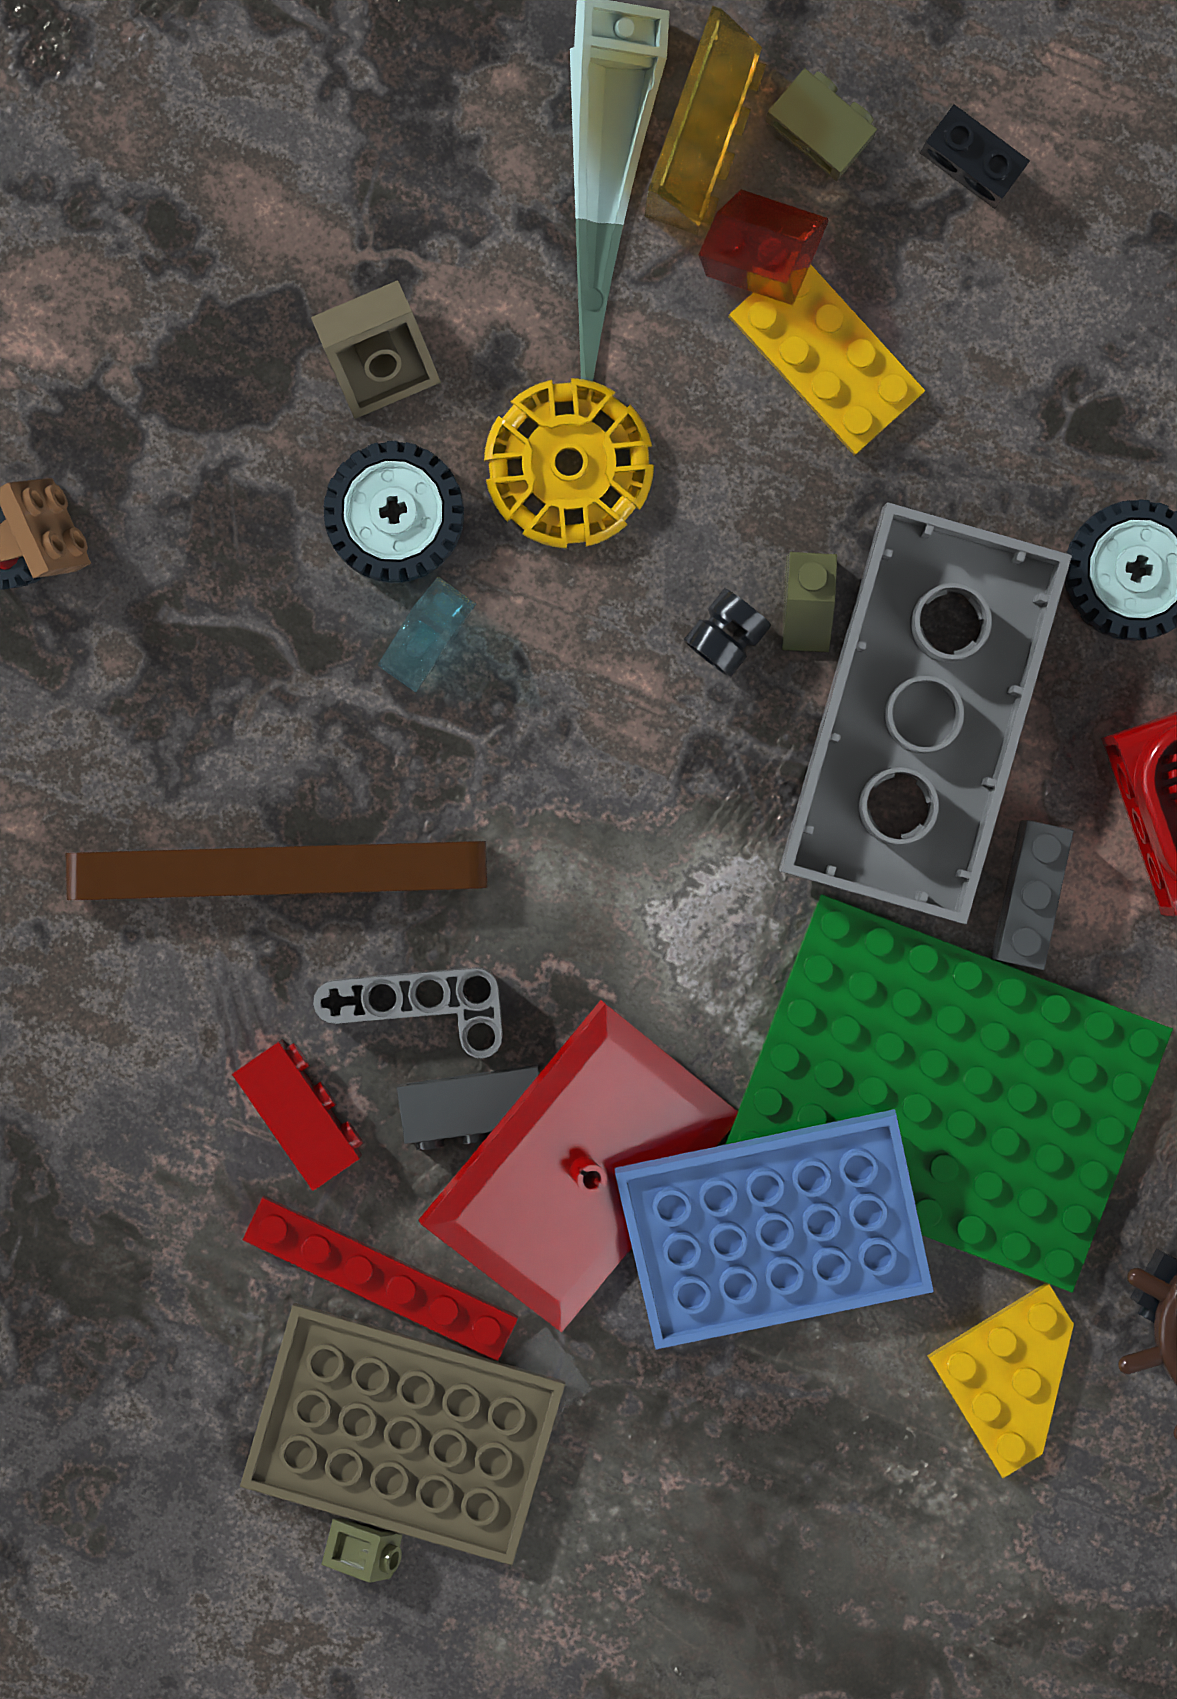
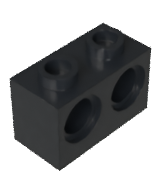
[920,104,1030,209]

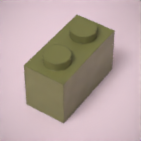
[765,68,877,181]

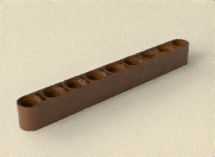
[65,841,487,900]

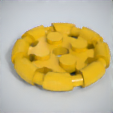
[484,378,654,548]

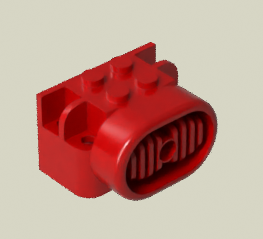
[1101,712,1177,917]

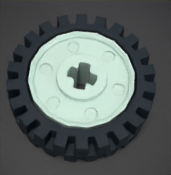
[323,441,464,583]
[1064,499,1177,641]

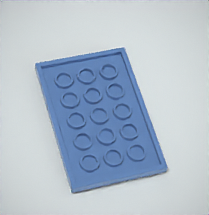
[615,1109,934,1349]

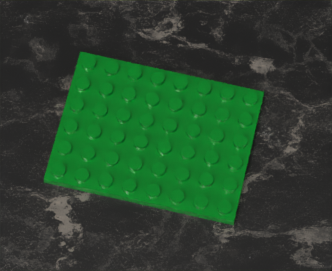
[724,894,1173,1293]

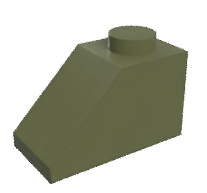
[782,552,837,653]

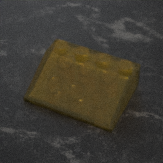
[644,6,767,235]

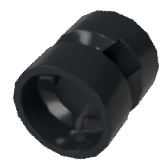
[683,588,772,678]

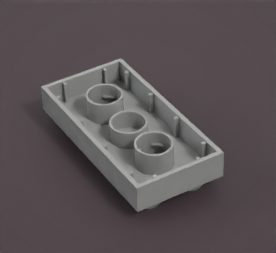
[779,502,1072,924]

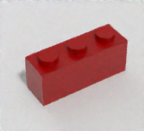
[232,1039,364,1191]

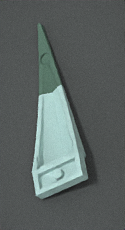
[570,0,669,381]

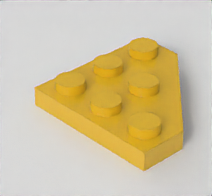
[927,1283,1074,1478]

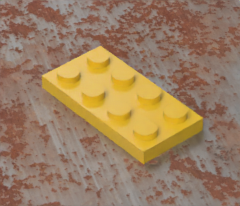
[728,251,925,456]

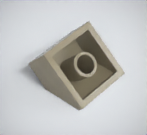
[311,280,441,419]

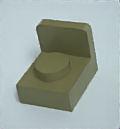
[321,1518,402,1583]

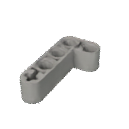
[313,967,503,1059]

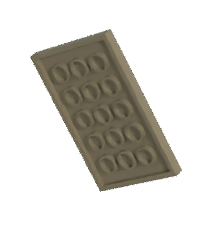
[240,1303,565,1565]

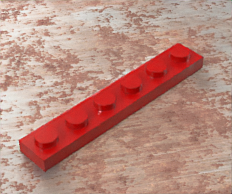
[242,1196,518,1361]

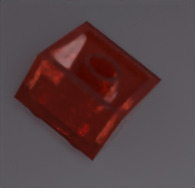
[698,189,829,305]

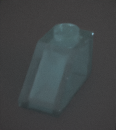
[378,577,476,692]

